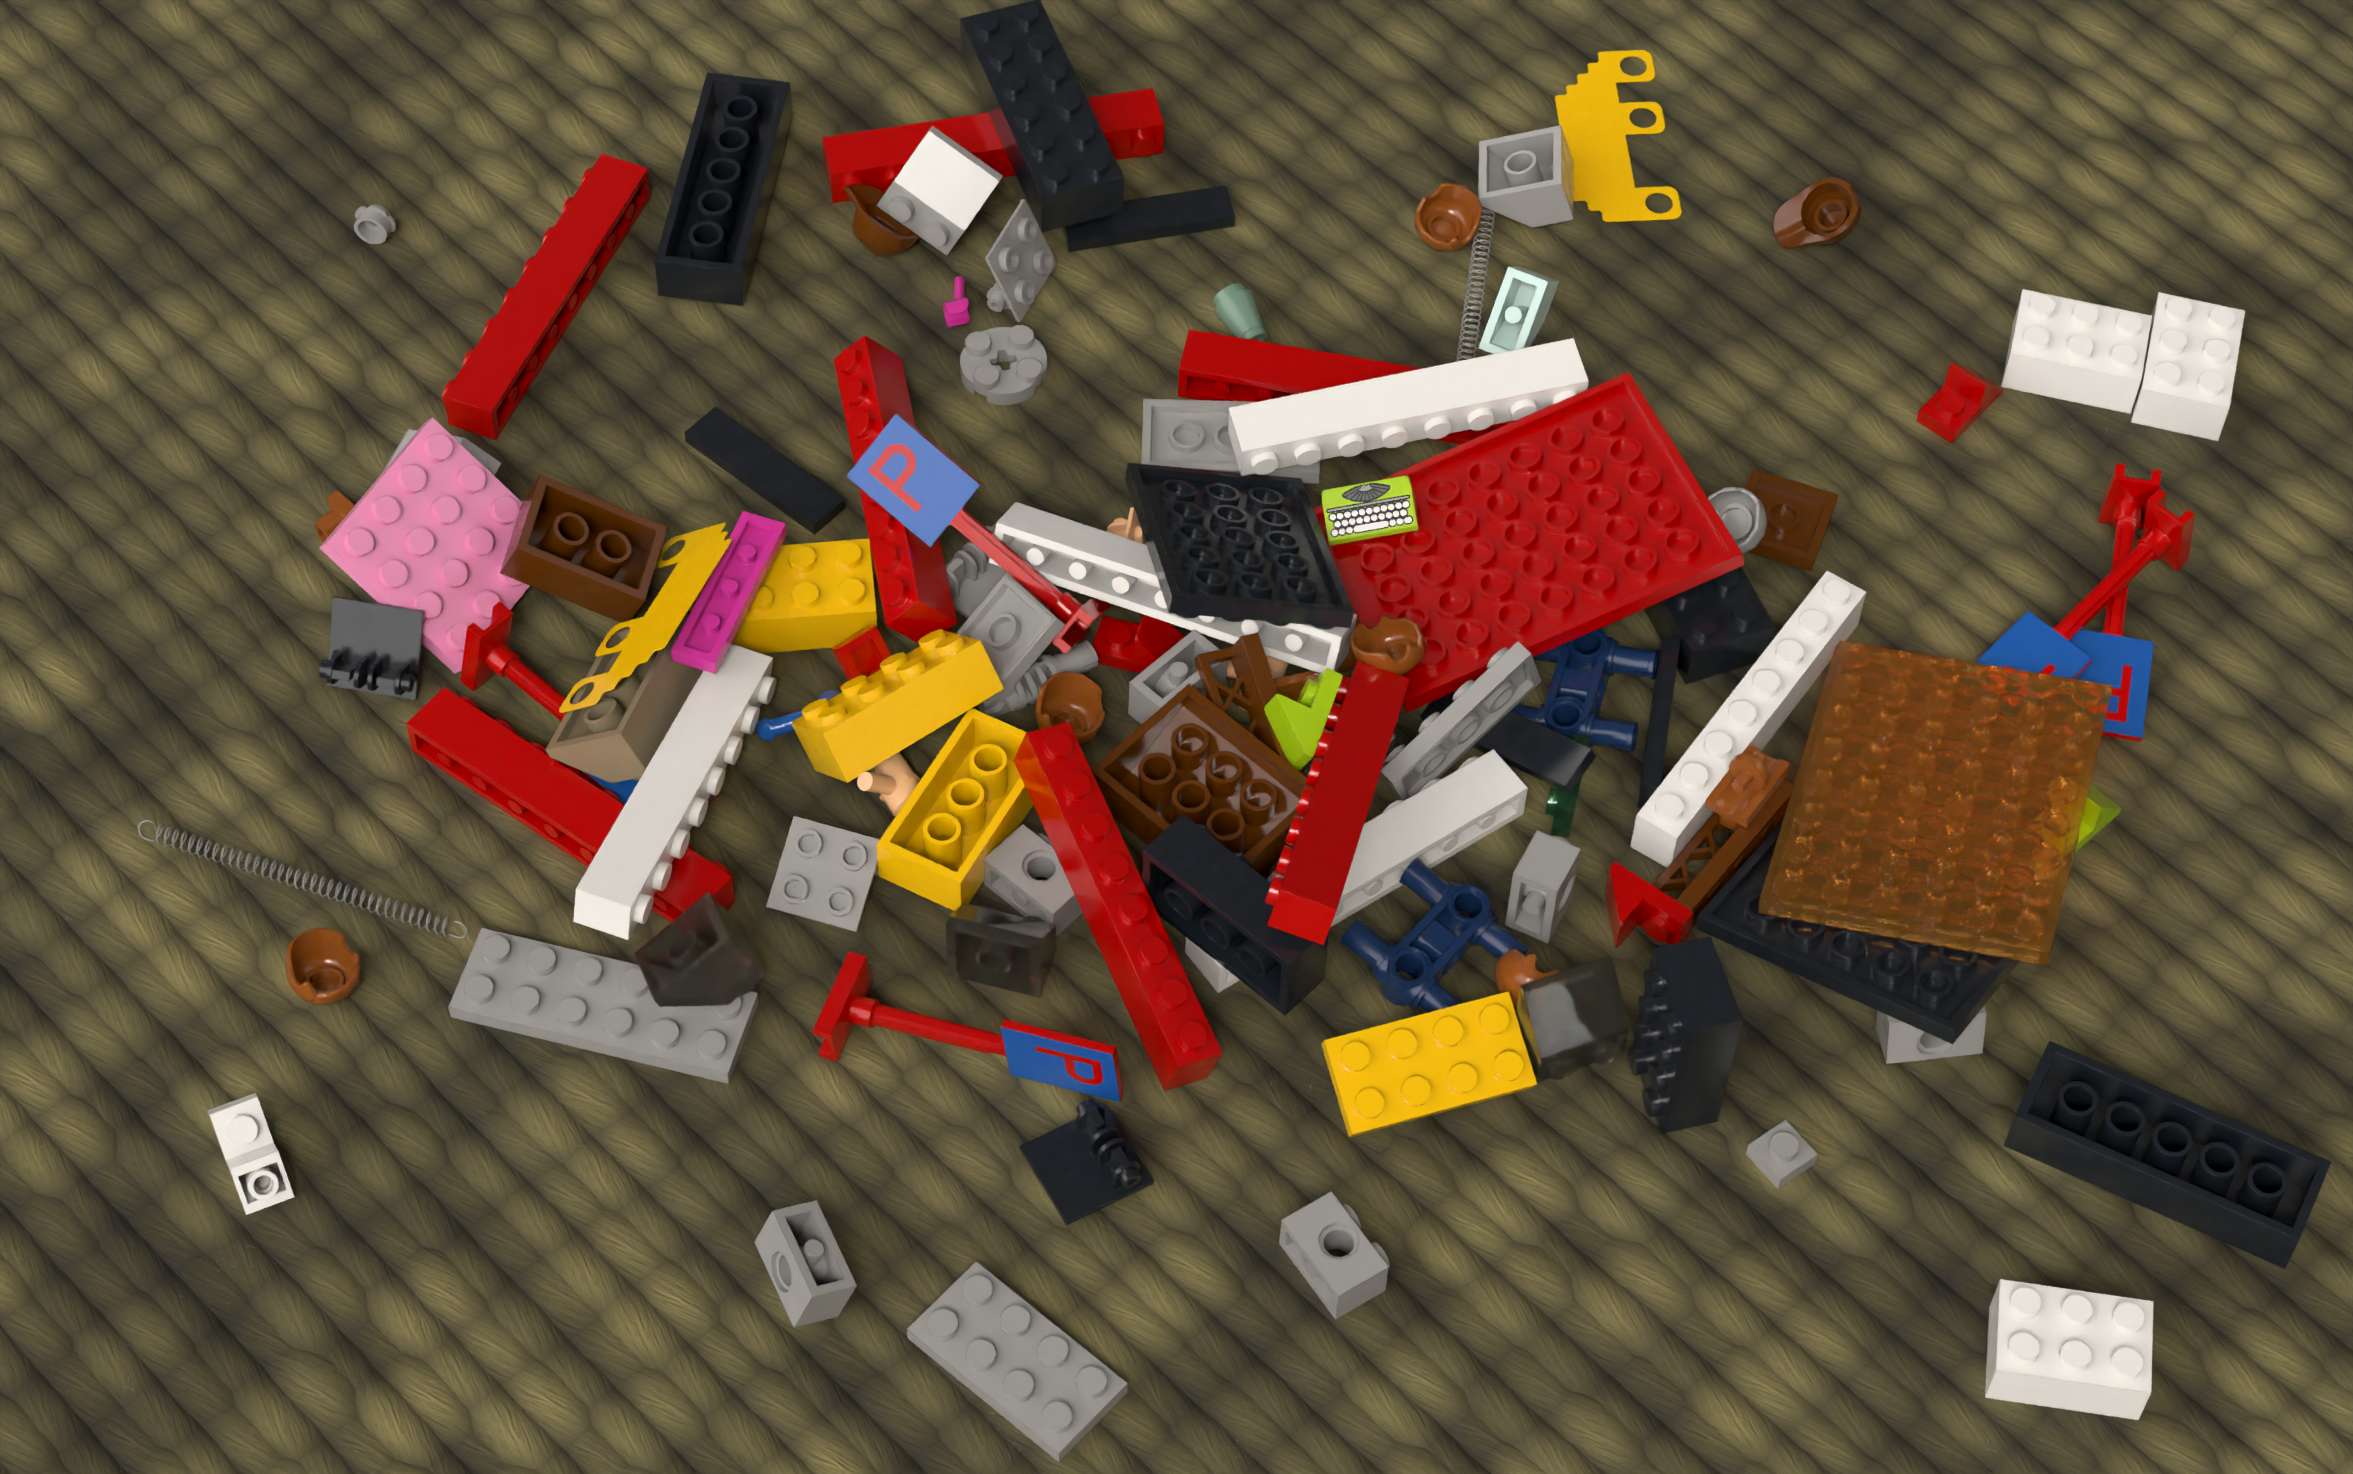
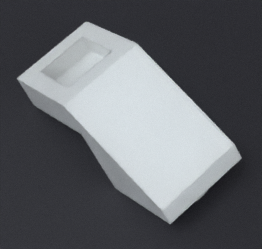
[207,1093,294,1215]

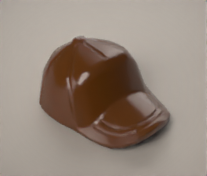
[1773,177,1861,249]
[843,184,919,256]

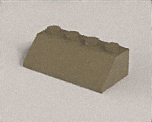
[545,613,703,783]

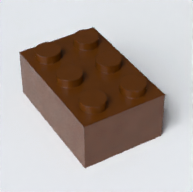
[500,474,667,623]

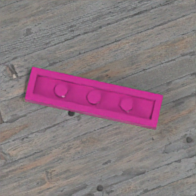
[671,511,787,674]

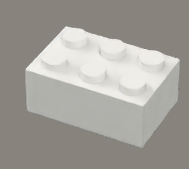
[2001,289,2152,414]
[2131,292,2245,441]
[1985,1279,2154,1420]

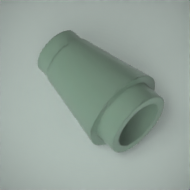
[1213,283,1268,342]

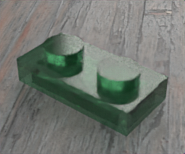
[1545,733,1590,838]

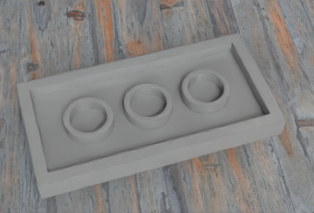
[1141,399,1320,484]
[1381,641,1541,801]
[907,1261,1128,1462]

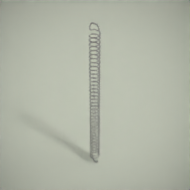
[1456,210,1495,362]
[138,820,467,939]

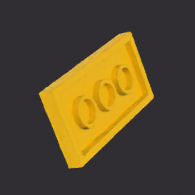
[1321,991,1537,1137]

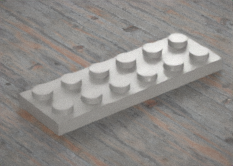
[448,928,759,1084]

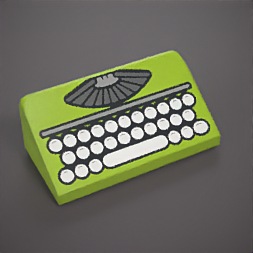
[1321,476,1419,546]

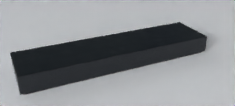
[1062,185,1235,252]
[684,407,845,535]
[1637,636,1681,811]
[1420,691,1596,794]

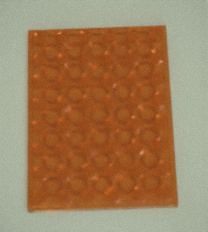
[1759,641,2113,966]

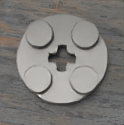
[960,325,1047,405]

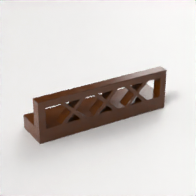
[1194,632,1305,776]
[1652,779,1797,932]

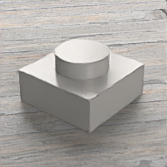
[1746,1120,1818,1189]

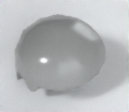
[1708,487,1768,554]

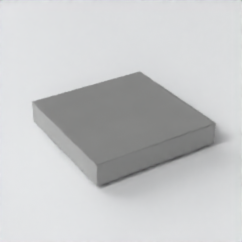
[956,573,1065,696]

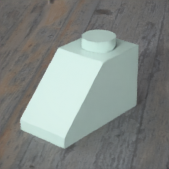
[1478,266,1559,354]

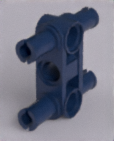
[1511,628,1659,752]
[1340,858,1530,1012]

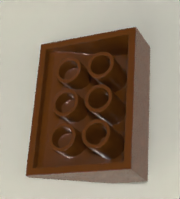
[1091,684,1313,877]

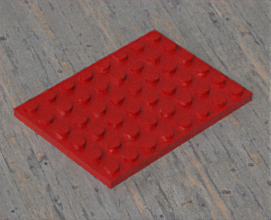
[1313,372,1744,713]

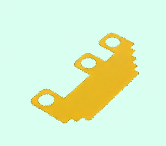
[1554,50,1682,222]
[559,522,732,713]

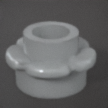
[354,204,396,244]

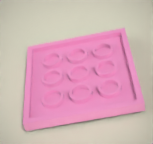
[320,417,530,674]

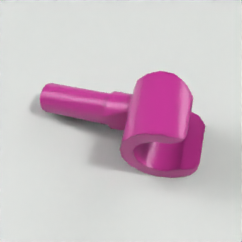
[943,276,970,327]

